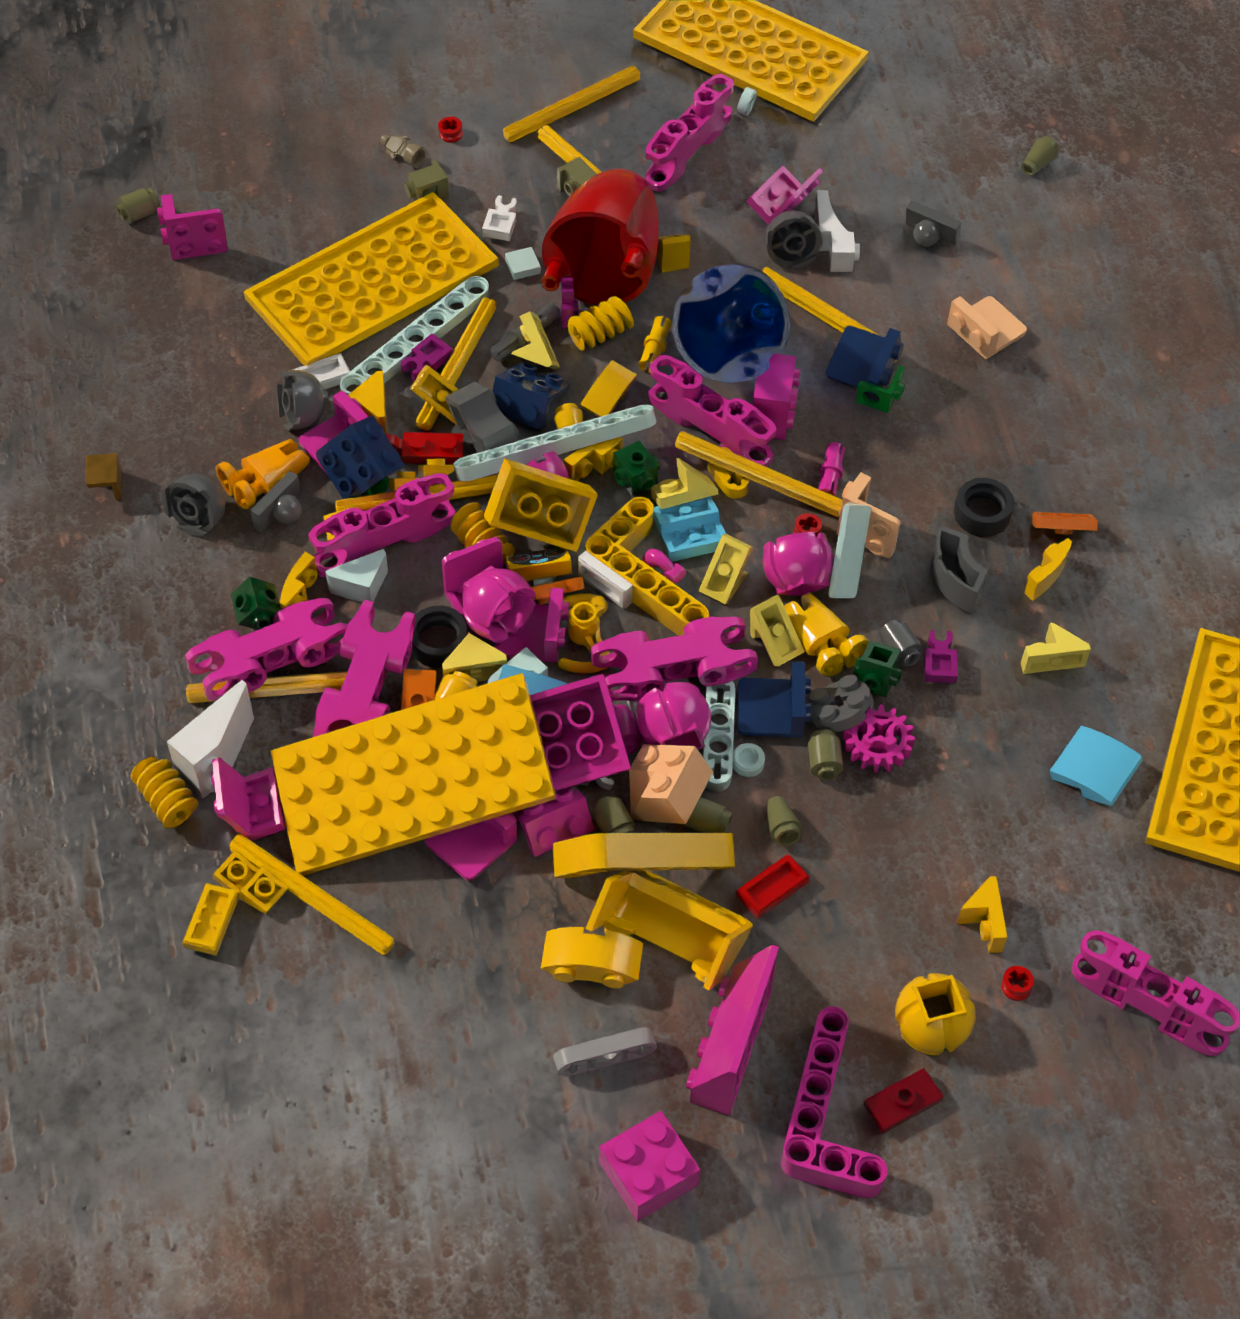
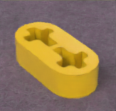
[707,447,749,499]

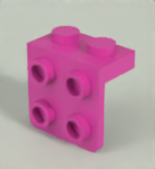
[746,165,824,225]
[157,194,228,260]
[299,390,368,474]
[442,537,503,619]
[495,588,569,662]
[211,757,287,841]
[512,786,595,857]
[425,813,517,881]

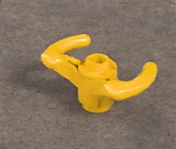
[558,593,610,674]

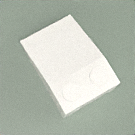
[167,680,254,799]

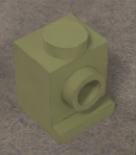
[557,157,597,197]
[404,159,449,201]

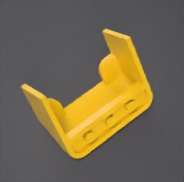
[585,870,753,990]

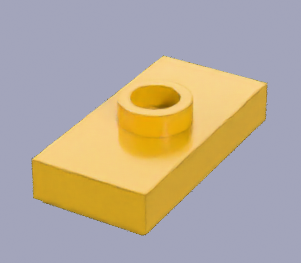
[182,883,240,956]

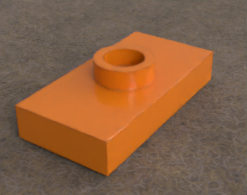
[1031,512,1098,535]
[401,669,437,710]

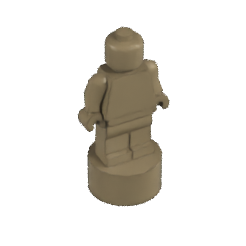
[380,135,427,168]

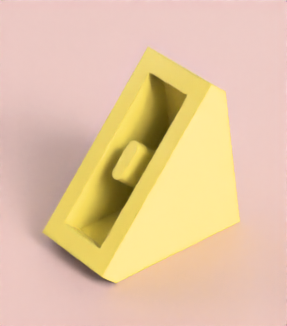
[442,633,507,682]

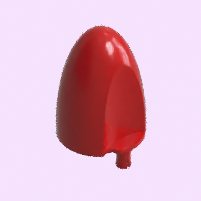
[541,168,659,306]

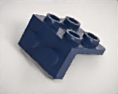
[826,326,904,396]
[492,362,570,430]
[316,415,406,499]
[738,662,811,738]

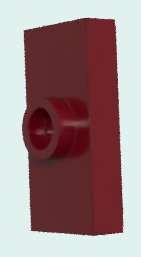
[863,1068,944,1134]

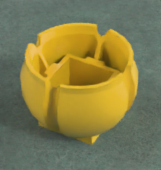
[895,973,976,1055]

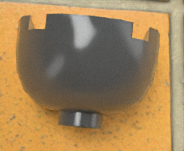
[765,210,823,269]
[276,370,329,431]
[162,473,226,536]

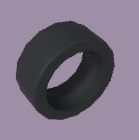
[954,477,1015,537]
[412,605,468,668]

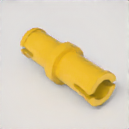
[638,316,672,373]

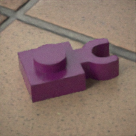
[561,278,579,329]
[401,333,453,381]
[924,630,958,683]

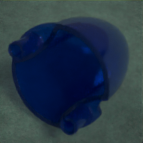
[672,263,790,383]

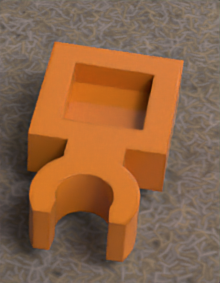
[530,577,585,605]

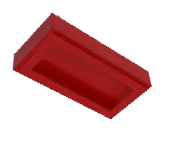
[736,854,810,919]

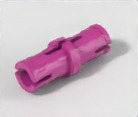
[818,442,846,497]

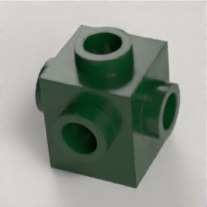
[613,440,660,496]
[230,576,281,630]
[853,640,902,697]

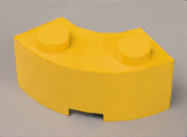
[541,927,643,988]

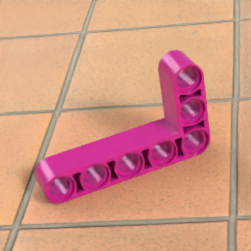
[781,1006,887,1198]

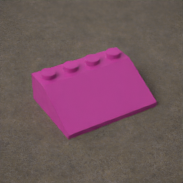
[530,674,631,792]
[686,945,779,1116]

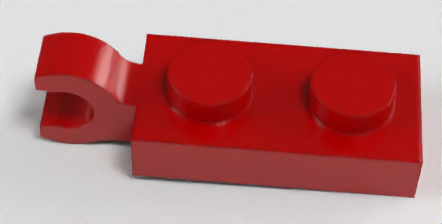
[385,432,463,464]

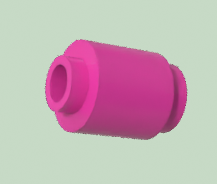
[614,704,642,755]

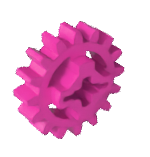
[843,704,915,773]

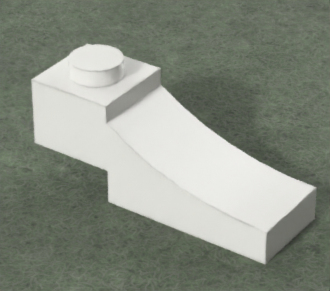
[814,190,860,272]

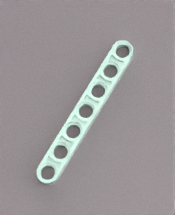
[340,276,489,395]
[454,405,657,481]

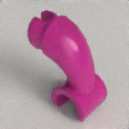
[642,549,686,584]

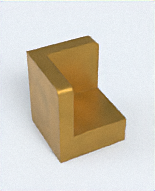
[86,453,122,500]

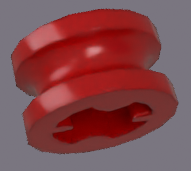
[438,116,463,143]
[794,513,822,537]
[1001,966,1034,1001]

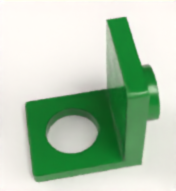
[856,365,905,413]

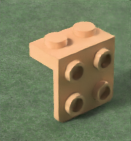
[947,296,1027,359]
[836,472,901,559]

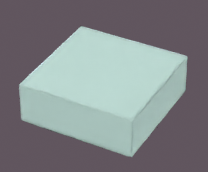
[505,247,541,280]

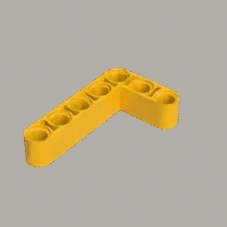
[585,497,709,636]
[553,833,735,878]

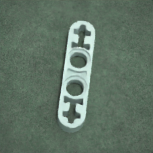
[703,681,735,792]

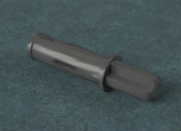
[490,302,561,361]

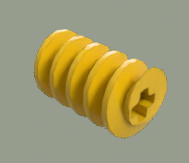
[568,296,634,351]
[450,502,515,564]
[130,757,199,829]

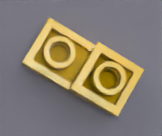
[580,360,637,417]
[564,437,623,481]
[389,459,454,490]
[1024,538,1072,601]
[280,551,318,609]
[212,850,288,914]

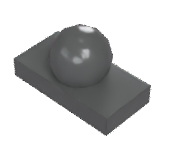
[906,201,961,247]
[250,471,303,534]

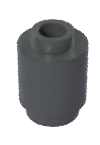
[879,619,924,666]

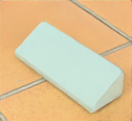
[828,502,871,598]

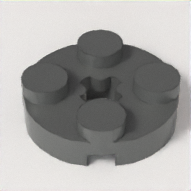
[809,675,874,732]

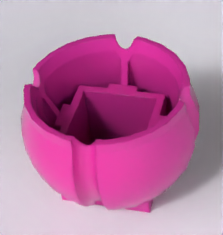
[762,532,834,596]
[463,565,536,643]
[636,682,711,750]

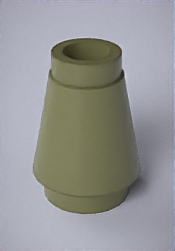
[1021,136,1059,176]
[766,796,802,847]

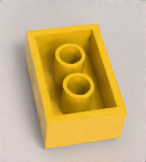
[484,458,598,552]

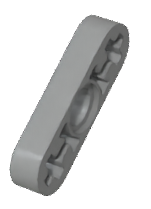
[554,1027,657,1076]

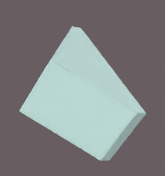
[325,549,388,603]

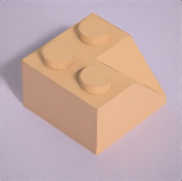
[629,744,713,824]

